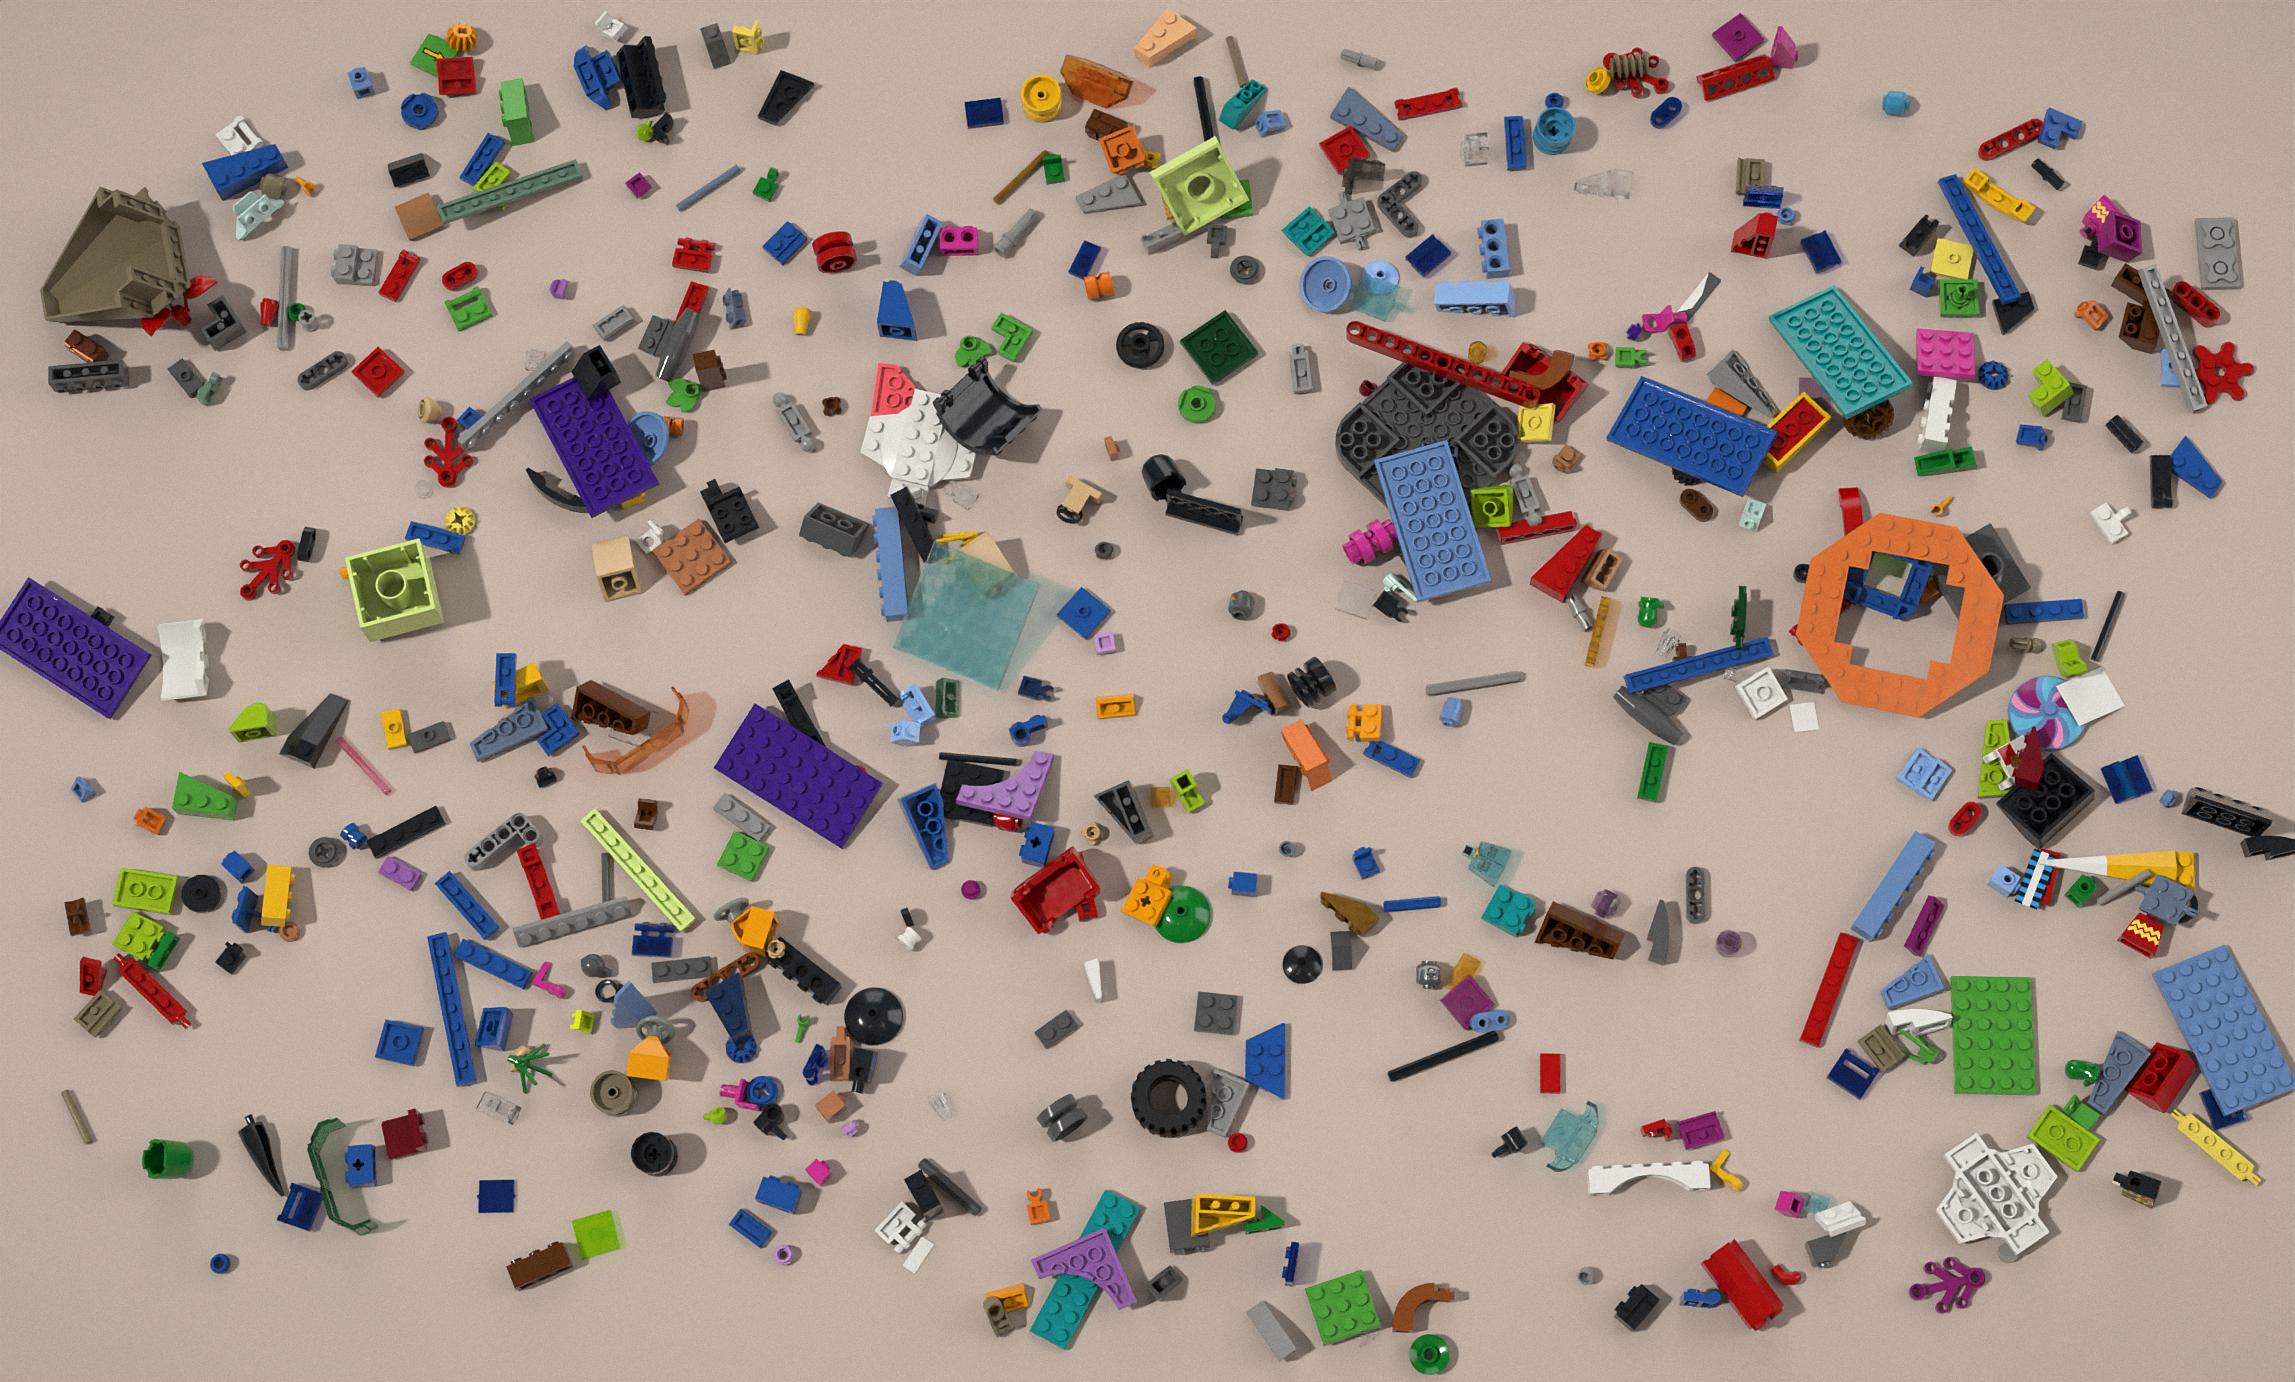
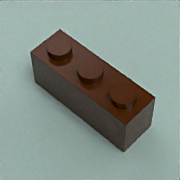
[2111,263,2174,308]
[693,349,727,392]
[506,1241,574,1291]

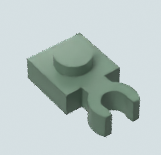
[196,372,223,406]

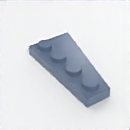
[1330,87,1403,152]
[470,696,549,762]
[2087,1030,2151,1116]

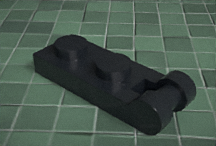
[2150,455,2173,508]

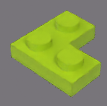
[473,162,511,211]

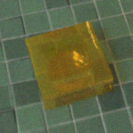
[1151,787,1171,808]

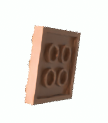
[652,519,732,596]

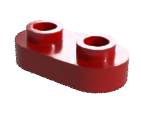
[442,262,478,291]
[1948,802,1981,836]

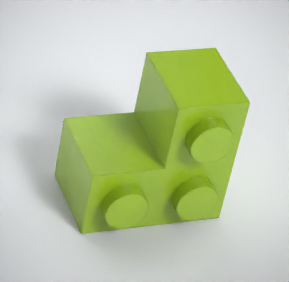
[2028,359,2074,417]

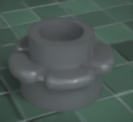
[1095,542,1113,559]

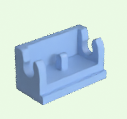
[898,683,936,729]

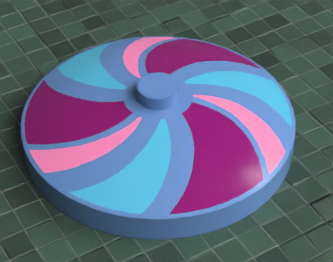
[2007,676,2085,752]

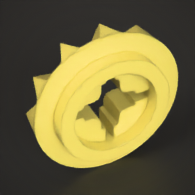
[444,506,475,535]

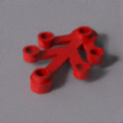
[1603,47,1669,98]
[424,416,473,488]
[240,540,295,601]

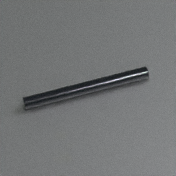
[2091,591,2124,662]
[939,752,1016,766]

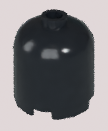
[1141,454,1186,502]

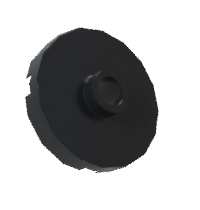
[181,875,221,913]

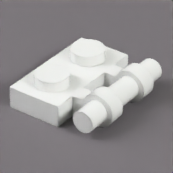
[874,1201,926,1254]

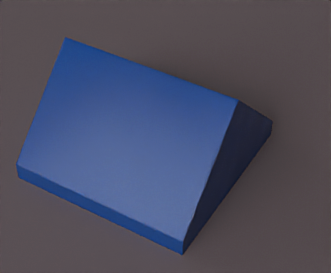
[474,1007,513,1052]

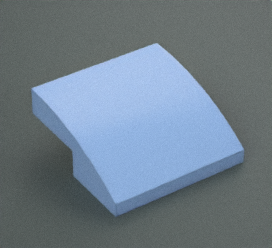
[1896,747,1952,801]

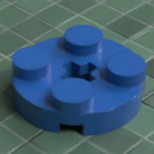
[401,93,439,130]

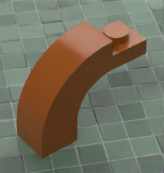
[1509,349,1575,391]
[1392,1283,1454,1333]

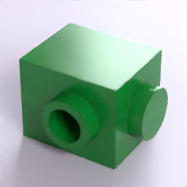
[2064,874,2098,908]

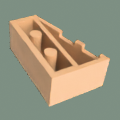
[1134,8,1197,67]

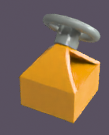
[714,897,779,958]
[626,1016,675,1081]

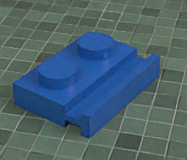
[762,221,808,266]

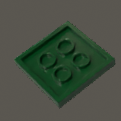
[1180,310,1258,385]

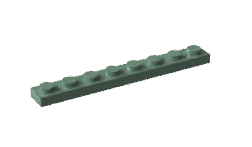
[436,159,583,225]

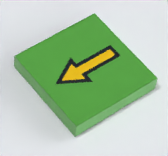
[410,33,461,78]

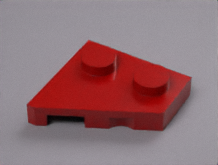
[816,644,863,686]

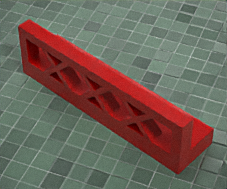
[1696,54,1775,101]
[1497,511,1577,545]

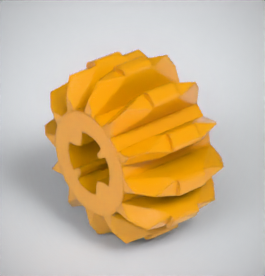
[446,22,477,53]

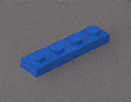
[2004,599,2084,625]
[435,871,500,941]
[454,939,533,990]

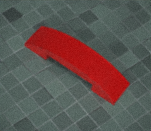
[1838,487,1863,536]
[516,843,560,920]

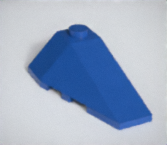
[897,783,949,870]

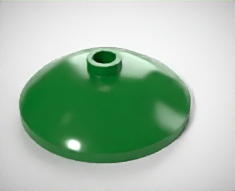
[1156,886,1210,943]

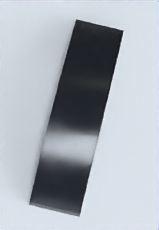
[526,467,588,513]
[772,679,826,747]

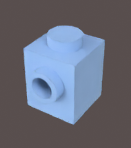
[890,720,920,747]
[1987,864,2021,897]

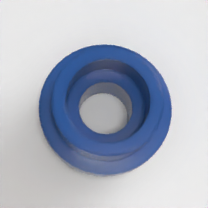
[1545,93,1564,108]
[210,1254,231,1274]

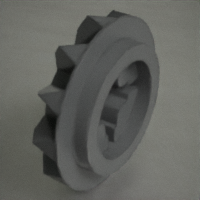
[1230,255,1260,284]
[309,837,340,868]

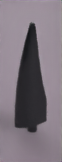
[238,1114,285,1197]

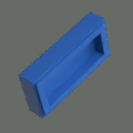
[729,1208,773,1249]

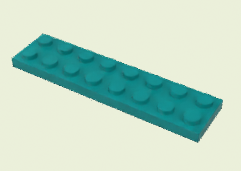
[1029,1189,1141,1350]

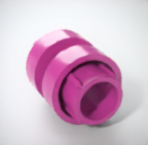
[1342,519,1398,565]

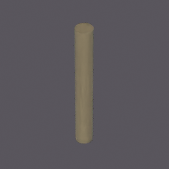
[1226,36,1246,88]
[61,1090,92,1145]

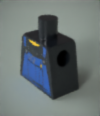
[848,1047,878,1094]

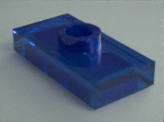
[1068,240,1101,280]

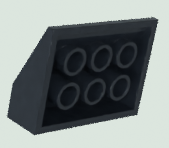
[1996,753,2095,850]
[2181,787,2273,837]

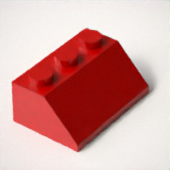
[2124,1042,2197,1113]

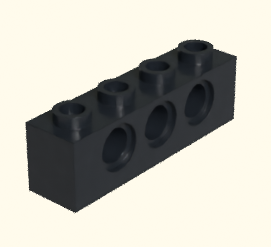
[765,937,842,1005]

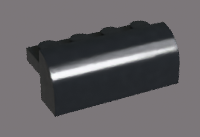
[616,36,666,118]

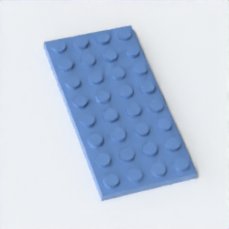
[1374,440,1491,603]
[2152,945,2295,1117]

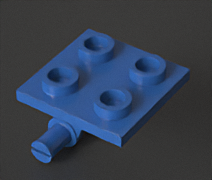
[1222,689,1273,724]
[232,886,276,933]

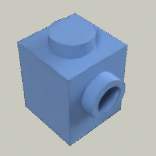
[347,67,375,99]

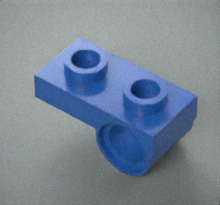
[1009,715,1048,747]

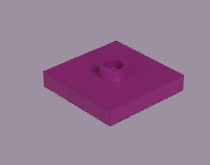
[1712,13,1764,62]
[1440,974,1495,1030]

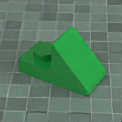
[1244,1205,1285,1235]

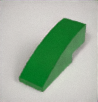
[1914,446,1977,476]

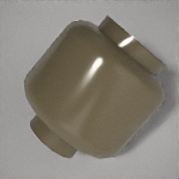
[259,173,288,199]

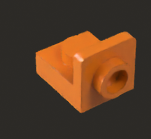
[2074,300,2109,330]
[133,807,166,835]

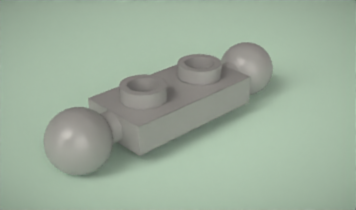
[773,392,815,452]
[1508,463,1542,527]

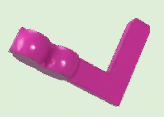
[532,961,567,999]

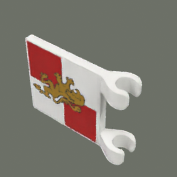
[1983,735,2026,791]

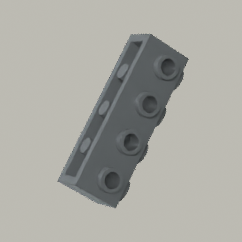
[48,359,129,393]

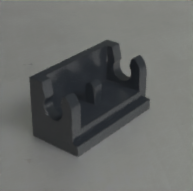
[1899,214,1939,257]

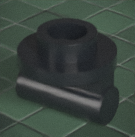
[534,766,557,788]

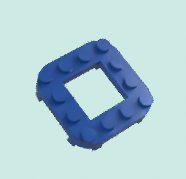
[1844,551,1933,620]

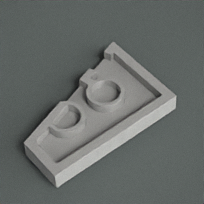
[1075,173,1142,214]
[1207,1069,1251,1138]

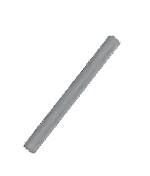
[277,246,292,350]

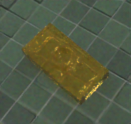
[1444,953,1481,990]

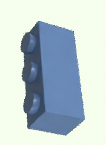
[899,214,943,275]

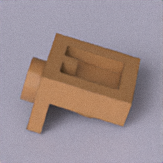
[1552,444,1581,474]

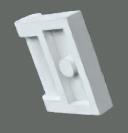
[215,116,263,155]

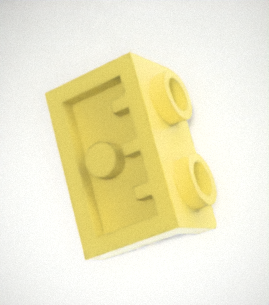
[732,21,764,55]

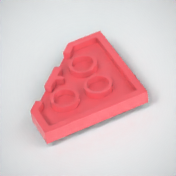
[871,363,917,416]

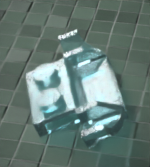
[1540,1101,1599,1172]

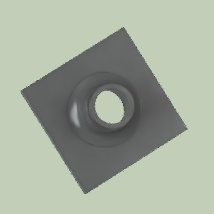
[1930,523,2031,620]

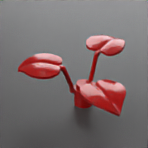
[141,275,218,337]

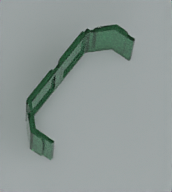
[307,1118,378,1236]

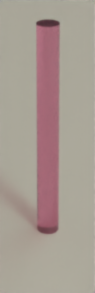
[336,736,391,795]

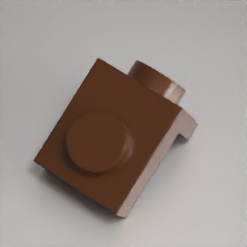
[634,798,658,830]

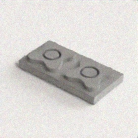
[2195,217,2240,290]

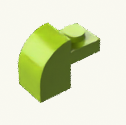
[2052,639,2087,677]
[1169,769,1205,813]

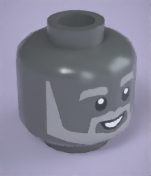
[1416,961,1442,989]

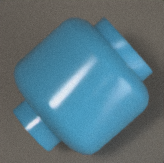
[1882,91,1910,116]

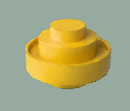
[1585,67,1611,94]

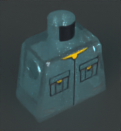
[1462,841,1512,887]

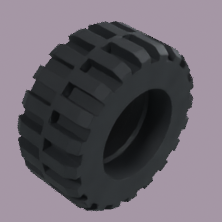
[1131,1059,1206,1138]

